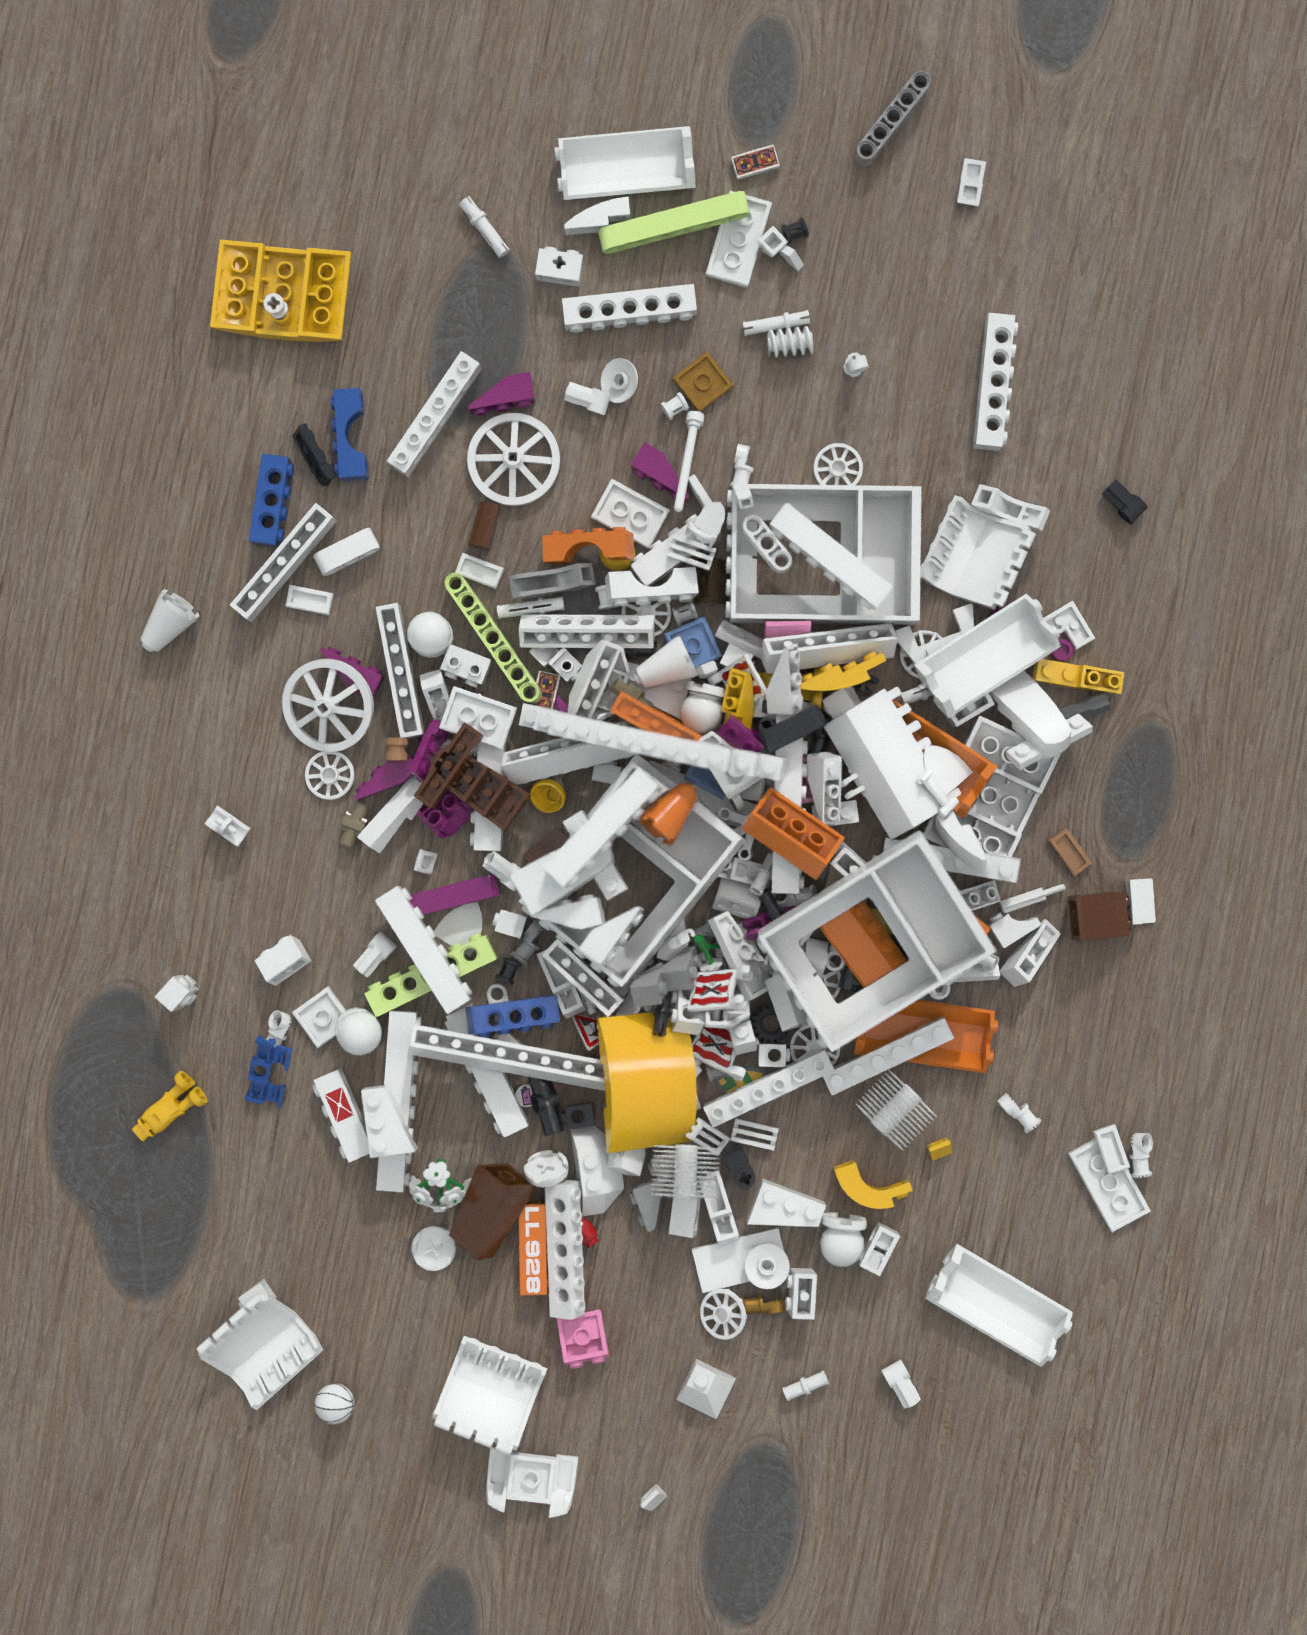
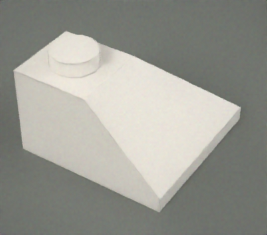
[676,1359,736,1419]

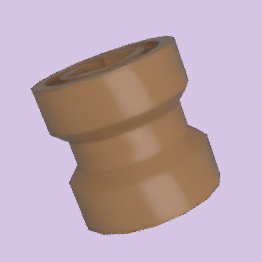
[385,738,408,761]

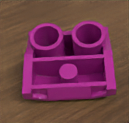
[416,789,472,839]

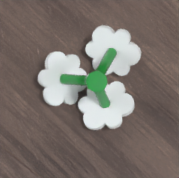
[692,934,725,972]

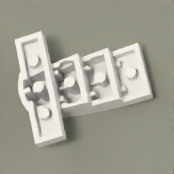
[989,671,1093,770]
[510,810,628,915]

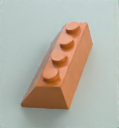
[741,787,845,880]
[819,900,908,988]

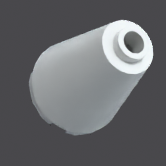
[140,589,199,652]
[634,636,698,688]

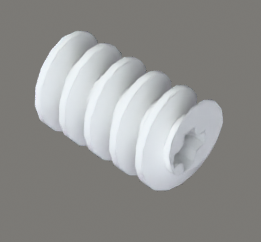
[767,326,813,358]

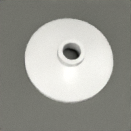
[601,358,638,403]
[745,1244,790,1289]

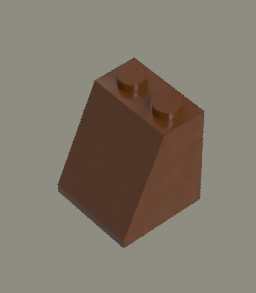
[1068,891,1132,941]

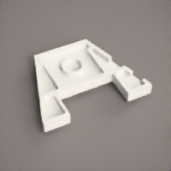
[895,603,974,664]

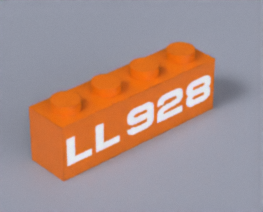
[519,1201,549,1295]

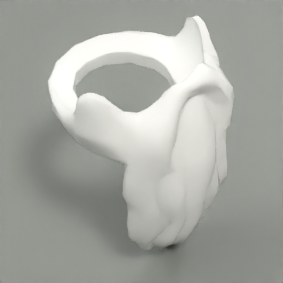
[685,502,725,549]

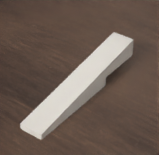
[357,738,452,853]

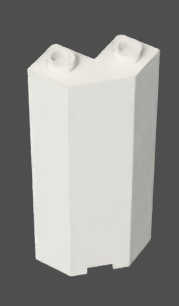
[555,126,696,200]
[914,594,1061,718]
[925,1244,1073,1367]

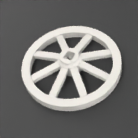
[467,413,560,506]
[282,659,374,752]

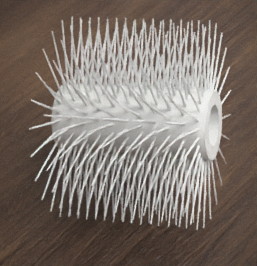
[856,1069,937,1150]
[651,1144,720,1199]

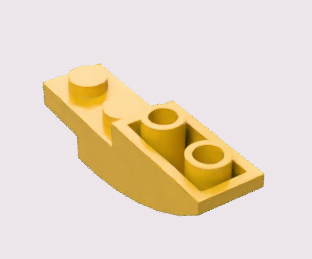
[800,651,886,691]
[1033,659,1125,694]
[721,668,754,747]

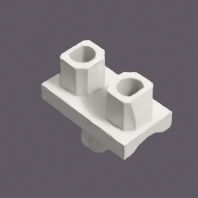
[205,806,251,847]

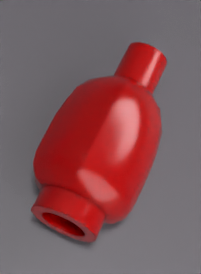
[581,1216,599,1249]

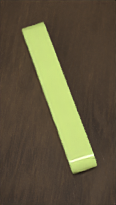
[598,191,750,254]
[445,573,542,704]

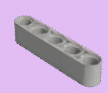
[855,71,931,167]

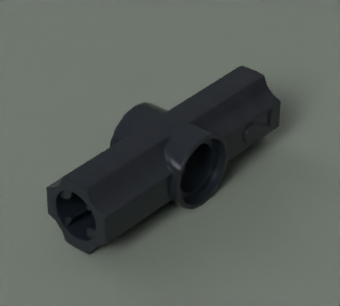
[528,1077,564,1136]

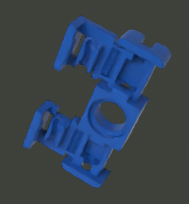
[244,1036,293,1108]

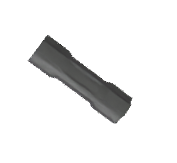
[1059,692,1110,720]

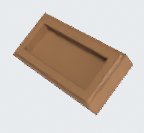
[1047,828,1093,877]

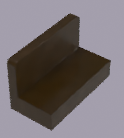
[694,558,729,605]

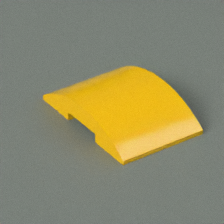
[210,239,352,342]
[597,1009,697,1153]

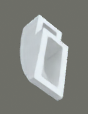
[564,197,630,235]
[935,810,987,873]
[536,950,586,1019]
[698,1170,741,1246]

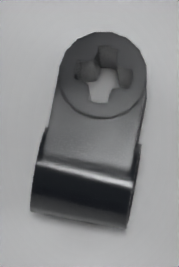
[721,1144,755,1189]

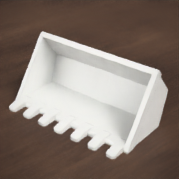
[824,687,961,840]

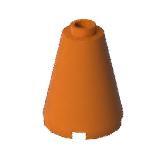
[638,782,698,847]

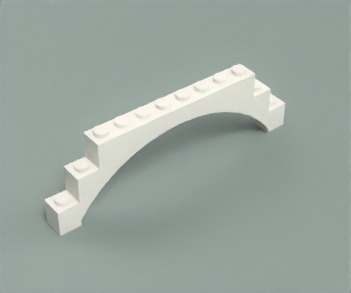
[519,703,787,781]

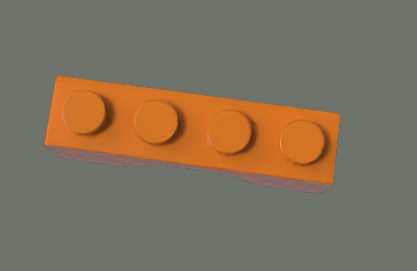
[542,527,634,565]

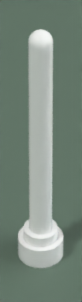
[674,411,705,512]

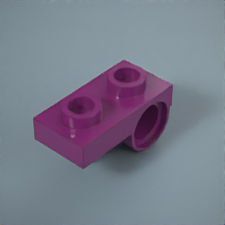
[717,715,764,753]

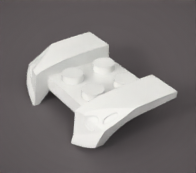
[486,1447,579,1518]

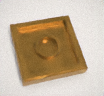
[672,351,734,412]

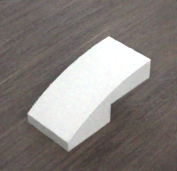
[957,158,986,206]

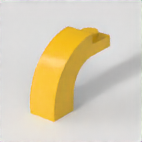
[833,1160,913,1209]

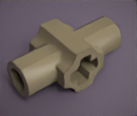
[609,678,653,708]
[339,802,369,848]

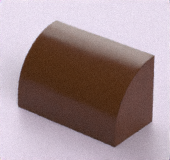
[468,502,501,552]

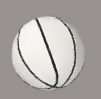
[315,1384,355,1424]

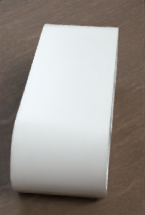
[742,515,792,573]
[313,528,380,576]

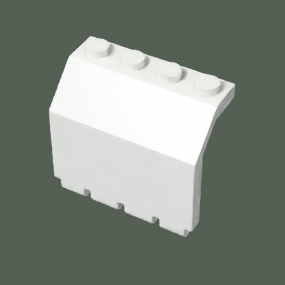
[920,495,1036,610]
[197,1292,323,1410]
[432,1336,547,1455]

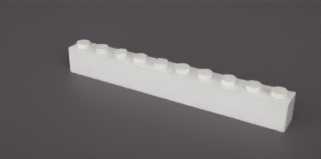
[408,1025,605,1091]

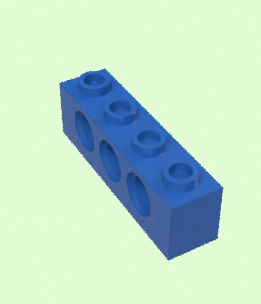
[249,453,294,548]
[465,995,560,1037]

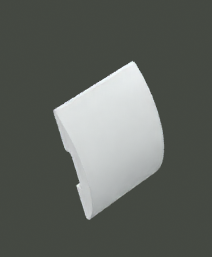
[923,716,1060,857]

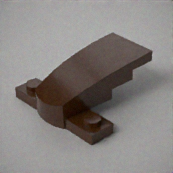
[413,722,531,832]

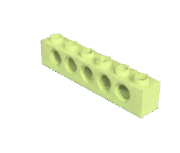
[364,933,498,1017]

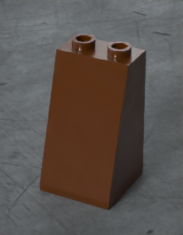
[449,1163,536,1260]

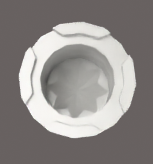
[407,612,454,659]
[680,680,726,735]
[335,1007,382,1056]
[820,1212,867,1267]

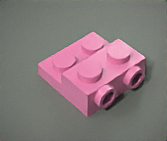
[557,1310,610,1369]

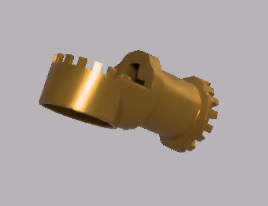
[740,1293,785,1315]

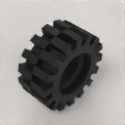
[750,1003,791,1044]

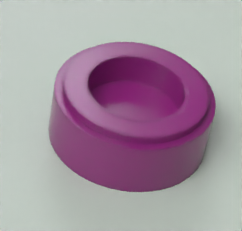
[1050,639,1073,662]

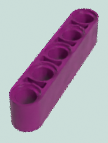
[410,874,501,915]

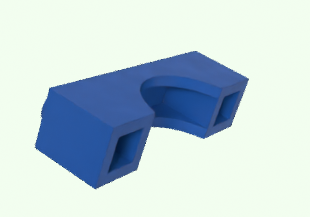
[330,388,369,482]

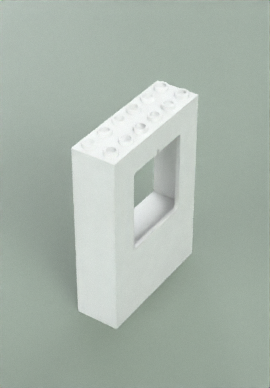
[725,484,921,626]
[519,754,747,988]
[757,830,996,1052]

